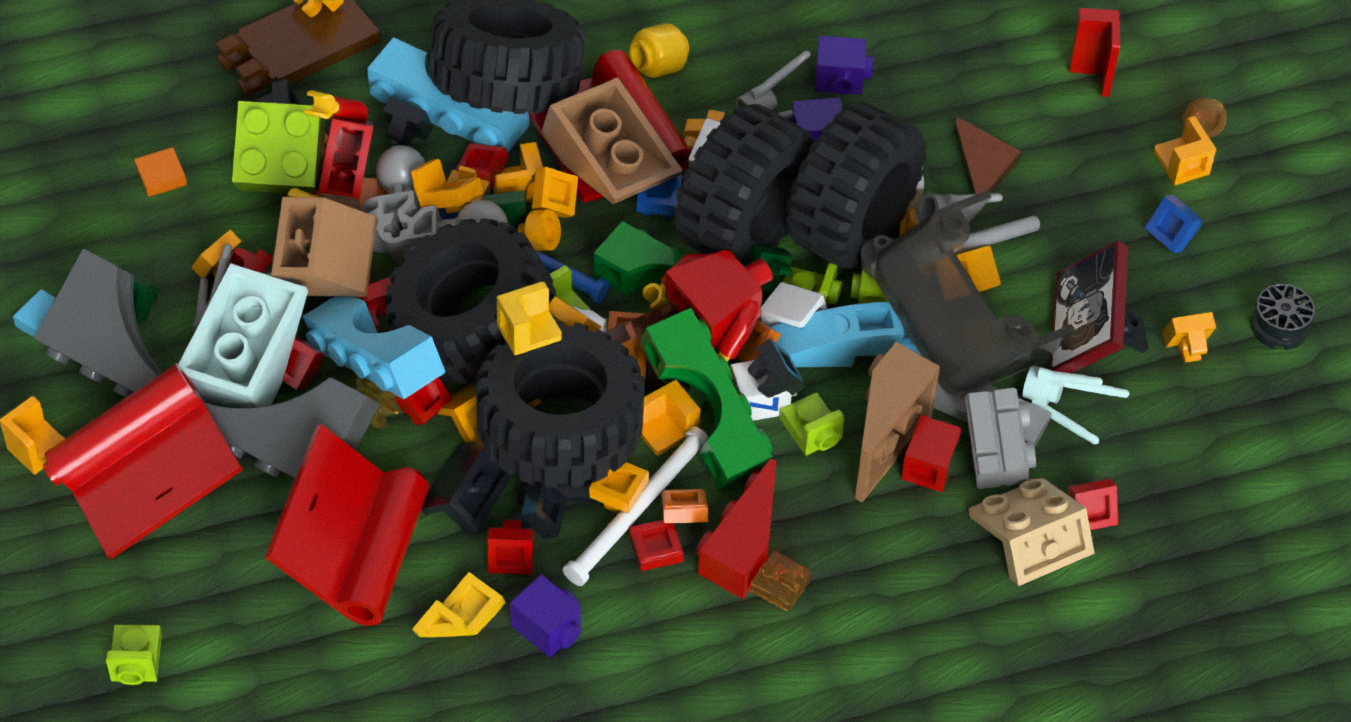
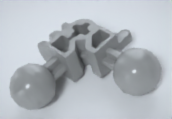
[363,145,508,265]

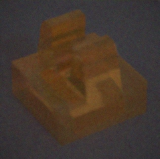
[750,550,812,612]

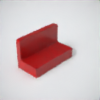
[1069,8,1120,97]

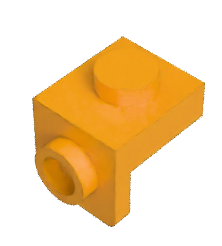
[411,159,483,213]

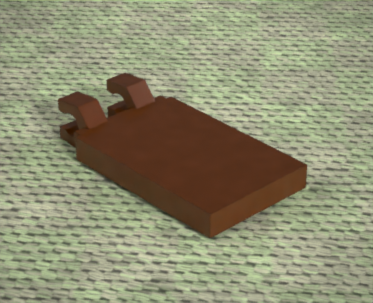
[216,0,381,96]

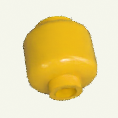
[629,23,689,79]

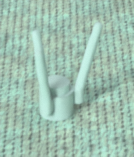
[1022,365,1129,444]

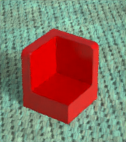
[901,415,961,492]

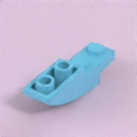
[771,302,941,367]

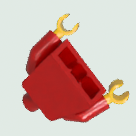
[288,90,374,205]
[643,250,773,370]

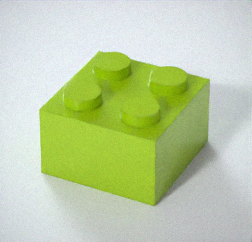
[232,101,326,194]

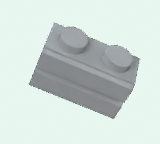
[965,388,1036,489]

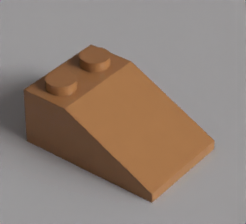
[541,78,683,204]
[855,342,940,502]

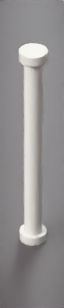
[563,426,709,586]

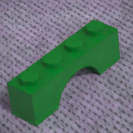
[594,221,760,319]
[639,308,773,491]

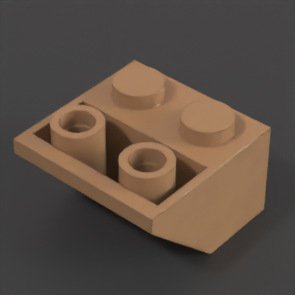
[271,197,377,297]

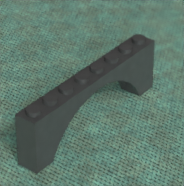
[34,248,380,486]

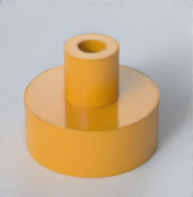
[518,209,561,251]

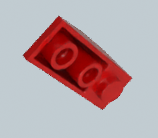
[696,458,777,600]

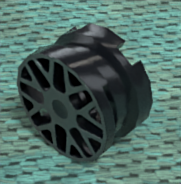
[1251,284,1315,350]

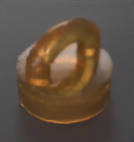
[1181,97,1227,138]

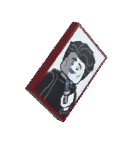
[1049,240,1128,373]

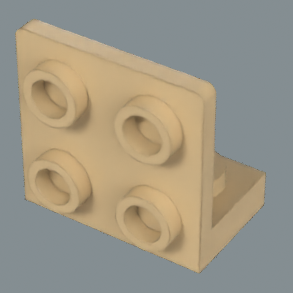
[968,478,1095,586]

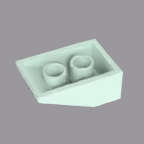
[178,263,308,409]

